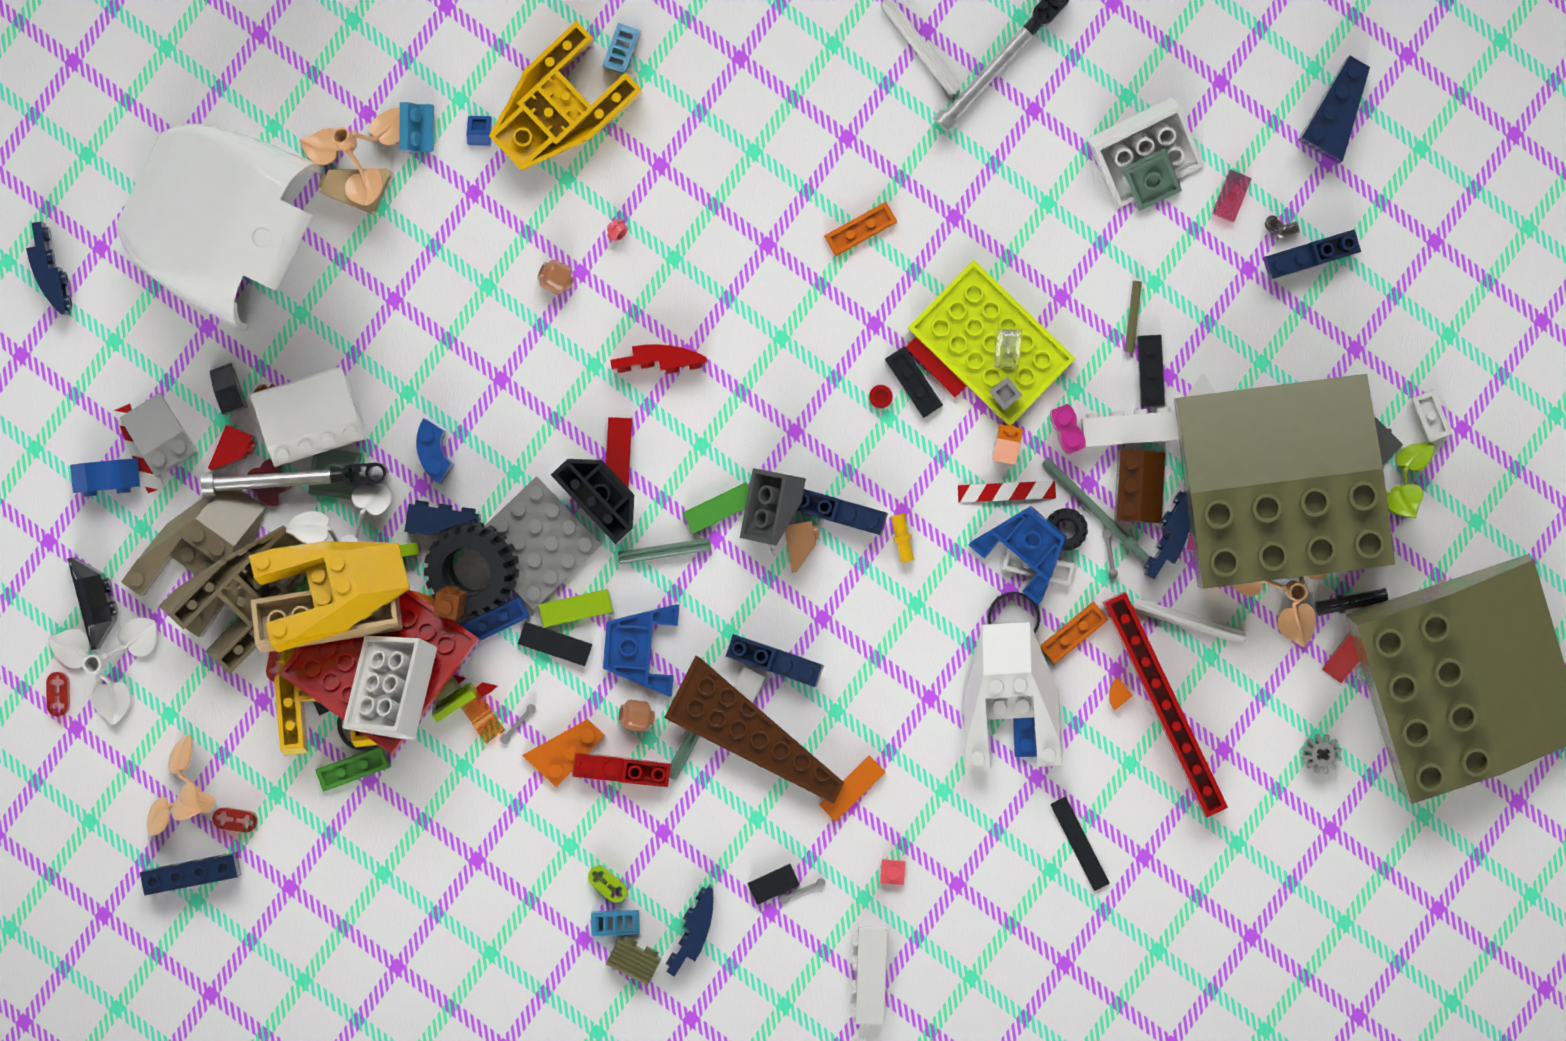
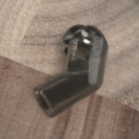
[1265,215,1300,238]

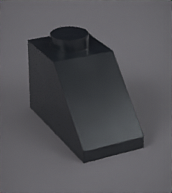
[209,363,248,416]

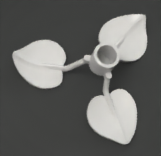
[286,484,391,544]
[48,618,157,725]

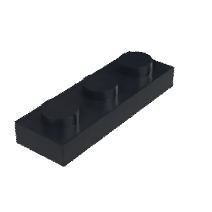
[1137,335,1165,407]

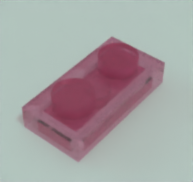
[1211,169,1252,223]

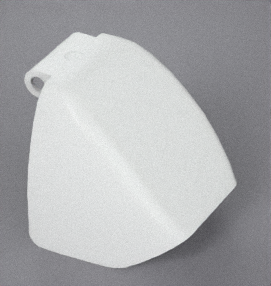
[117,124,325,331]

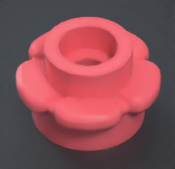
[607,220,629,242]

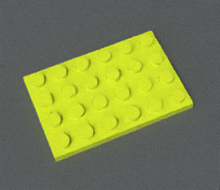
[908,260,1076,425]

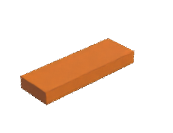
[824,202,897,257]
[1040,601,1109,665]
[819,755,886,822]

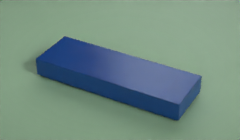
[460,596,530,641]

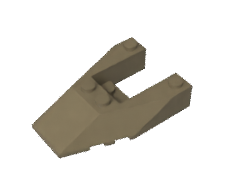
[121,490,266,637]
[159,525,306,674]

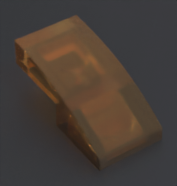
[460,688,505,743]

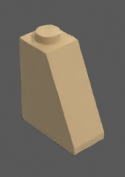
[318,168,393,216]

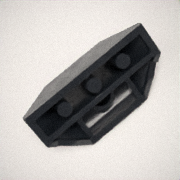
[551,459,635,545]
[67,557,119,650]

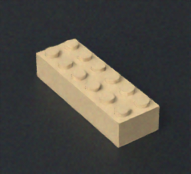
[251,590,403,653]

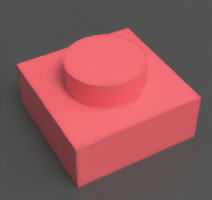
[880,859,906,885]

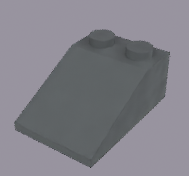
[739,468,806,546]

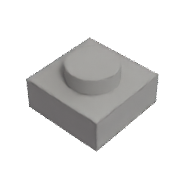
[989,377,1022,410]

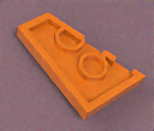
[522,719,605,787]

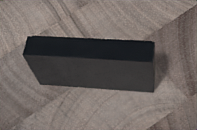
[747,863,800,905]

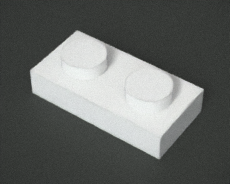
[1411,390,1452,443]

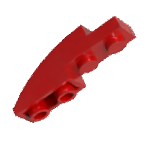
[610,344,708,374]
[572,753,671,787]

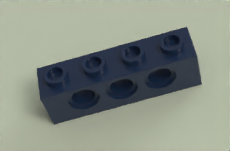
[140,852,242,896]

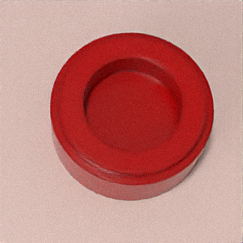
[869,385,893,408]

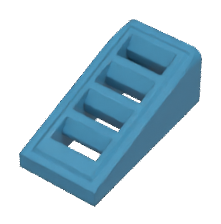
[602,23,641,75]
[591,910,640,936]

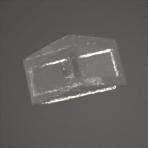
[994,329,1022,369]

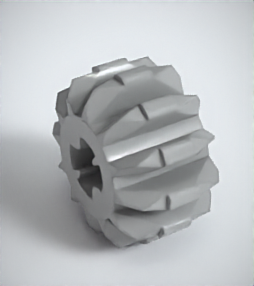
[1301,734,1342,774]

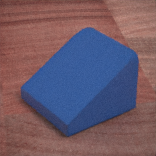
[466,116,492,146]

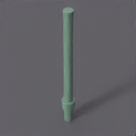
[1042,457,1150,563]

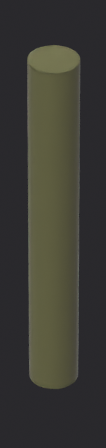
[1125,281,1142,352]

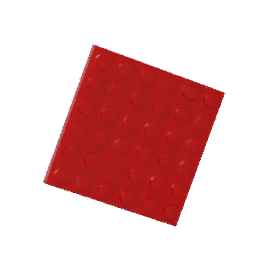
[279,590,480,755]

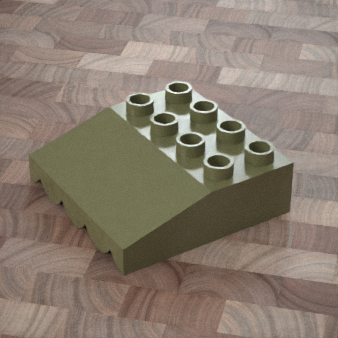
[1174,374,1395,589]
[1346,555,1566,804]

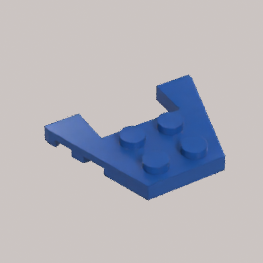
[968,506,1067,605]
[603,604,680,697]

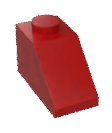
[208,425,257,471]

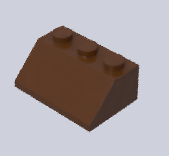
[1114,449,1166,523]

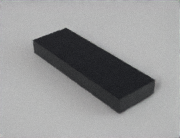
[885,346,943,418]
[518,621,593,666]

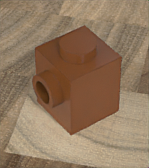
[433,586,467,620]

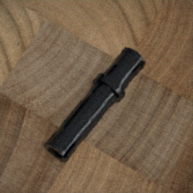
[1315,588,1389,616]

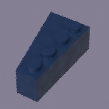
[1298,55,1370,164]

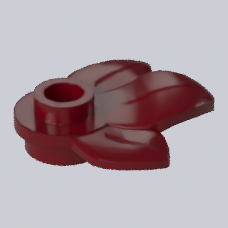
[247,459,292,506]

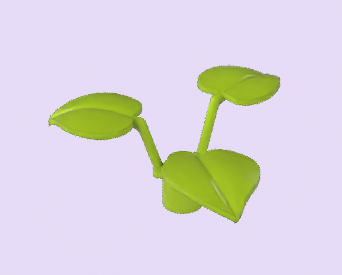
[1386,442,1435,519]

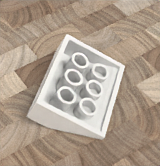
[1087,97,1204,208]
[250,366,365,467]
[342,636,437,740]

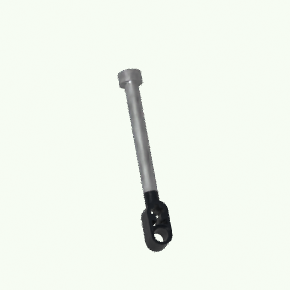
[932,0,1069,134]
[201,462,389,497]

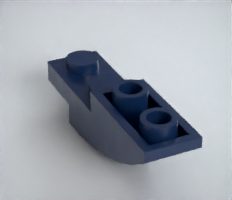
[26,221,73,316]
[1263,229,1362,280]
[797,489,888,536]
[1143,490,1190,580]
[725,634,824,687]
[665,884,714,977]

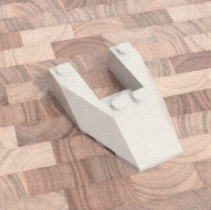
[964,622,1063,771]

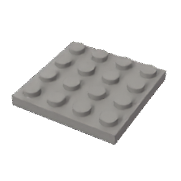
[478,476,602,610]

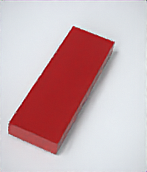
[905,337,967,398]
[606,417,632,488]

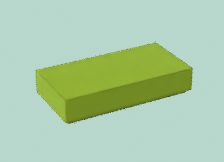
[432,682,476,722]

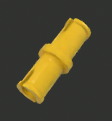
[890,513,915,563]

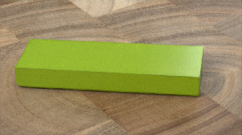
[539,589,613,627]

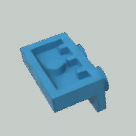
[399,102,434,153]

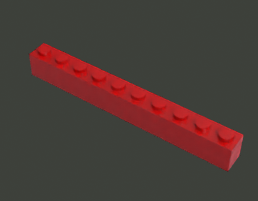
[1102,592,1228,818]

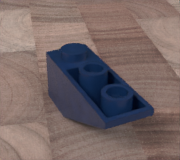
[404,500,481,535]

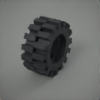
[1047,508,1088,551]

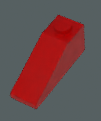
[1321,630,1359,683]

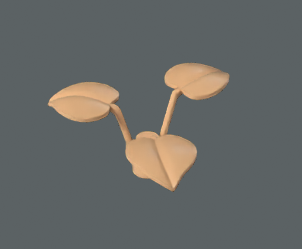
[300,107,400,206]
[1232,573,1329,647]
[147,735,215,836]

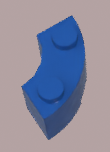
[416,418,454,484]
[70,458,140,497]

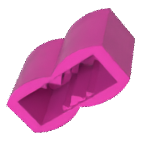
[1050,404,1086,455]

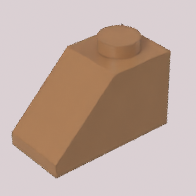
[785,521,820,573]

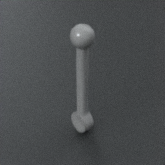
[1102,529,1118,578]
[500,704,536,744]
[779,878,825,904]

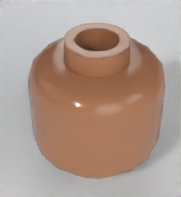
[537,260,574,295]
[618,700,655,732]

